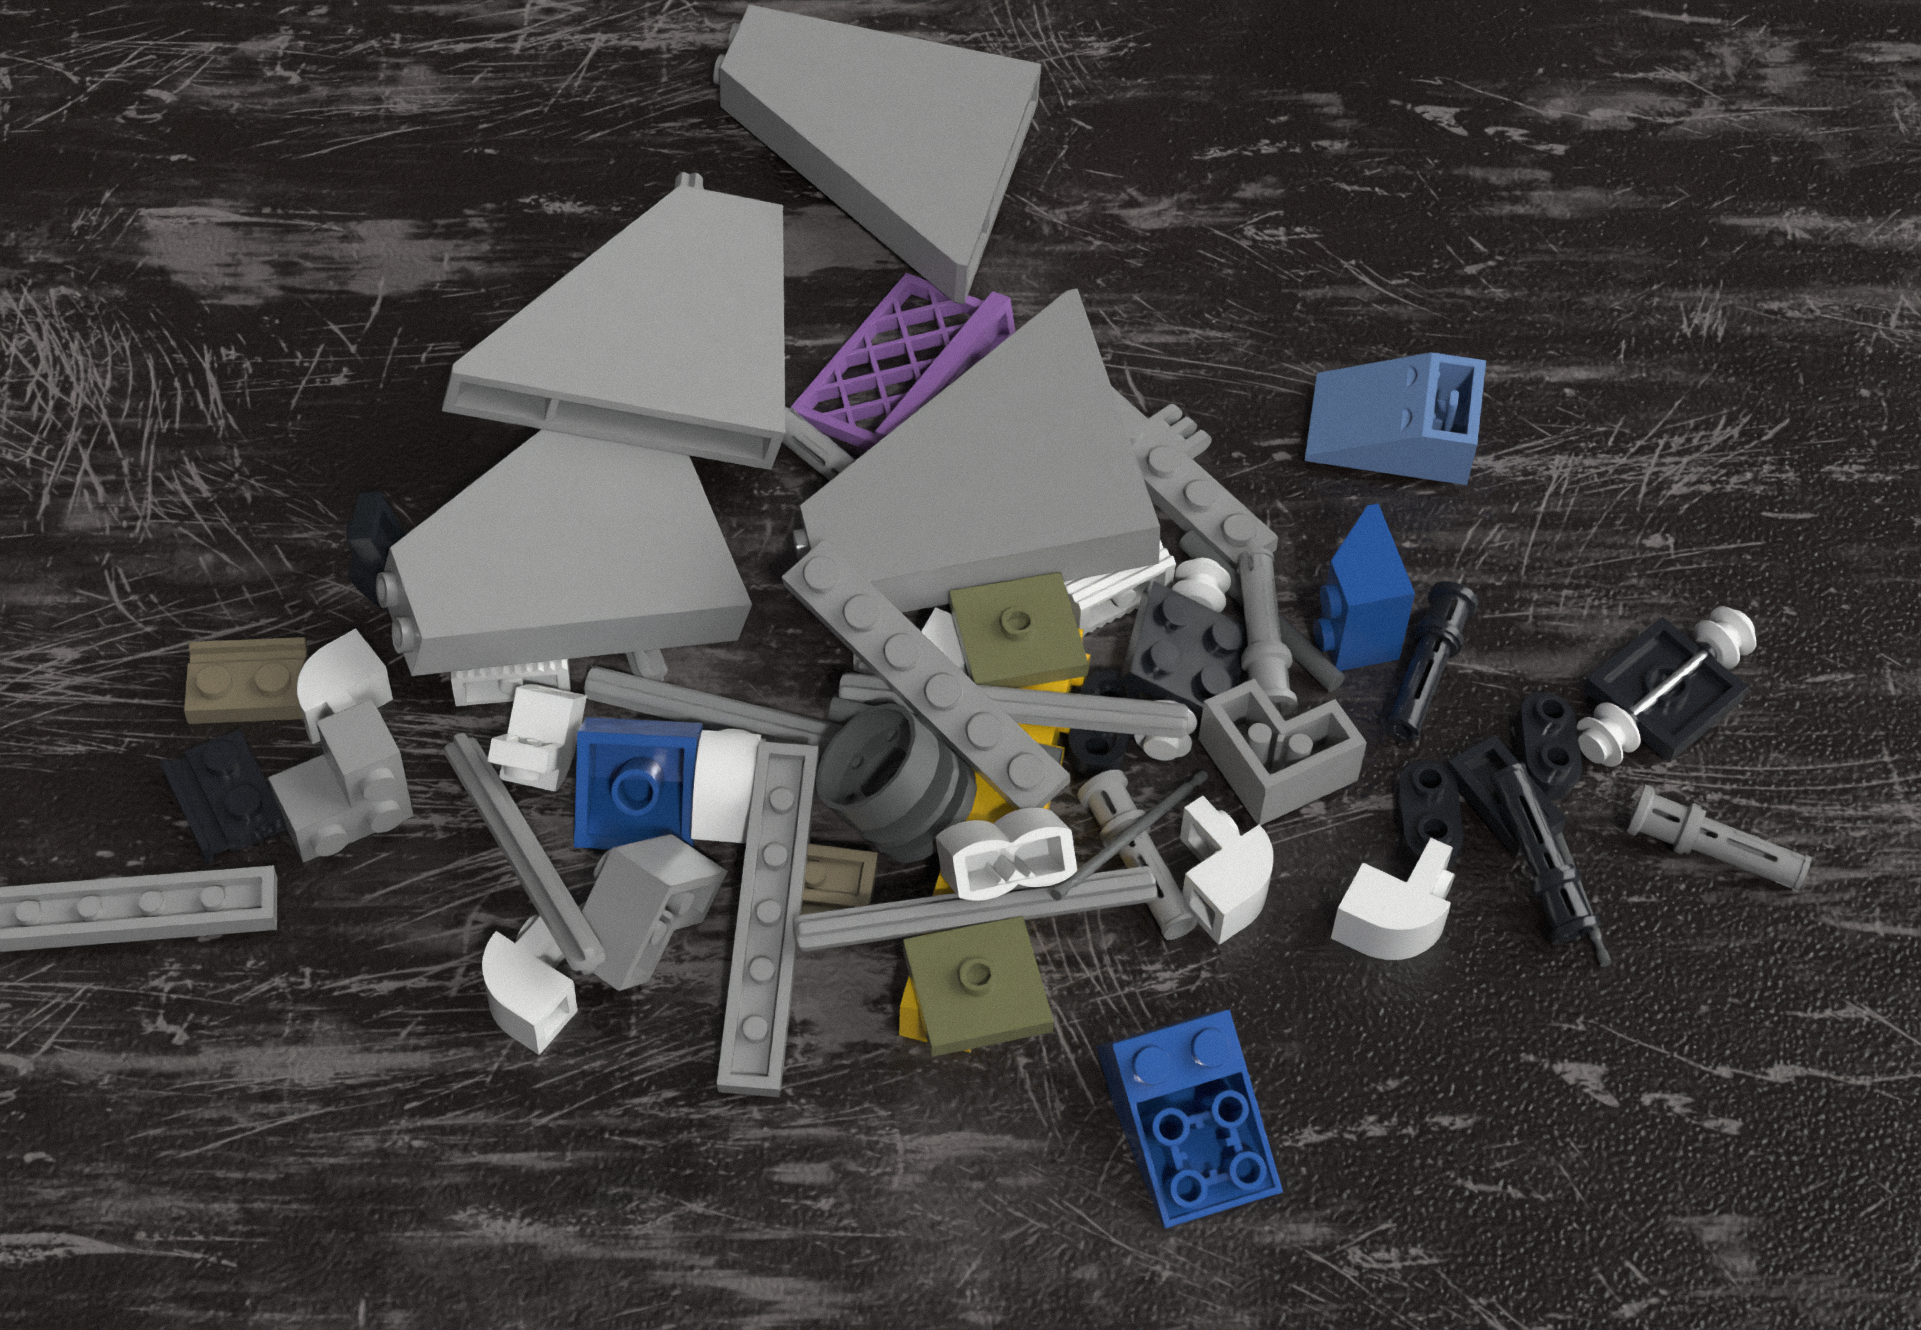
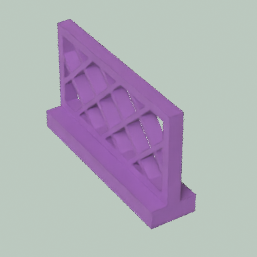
[791,273,1015,450]

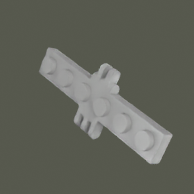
[1112,387,1278,574]

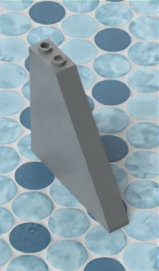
[713,5,1041,304]
[442,185,785,470]
[793,289,1160,627]
[376,429,752,676]

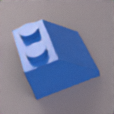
[1313,503,1415,671]
[574,717,703,849]

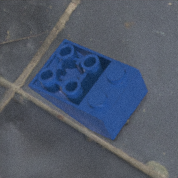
[1096,1009,1283,1228]

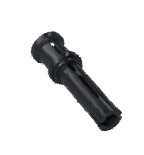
[1383,581,1479,742]
[1490,763,1602,945]

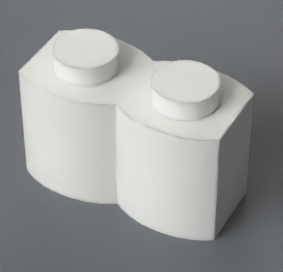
[936,808,1077,901]

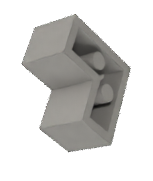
[1198,678,1367,826]
[268,699,414,863]
[578,834,728,991]

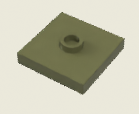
[949,572,1089,688]
[903,916,1054,1057]

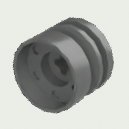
[816,703,977,863]

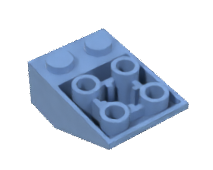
[1304,352,1486,485]

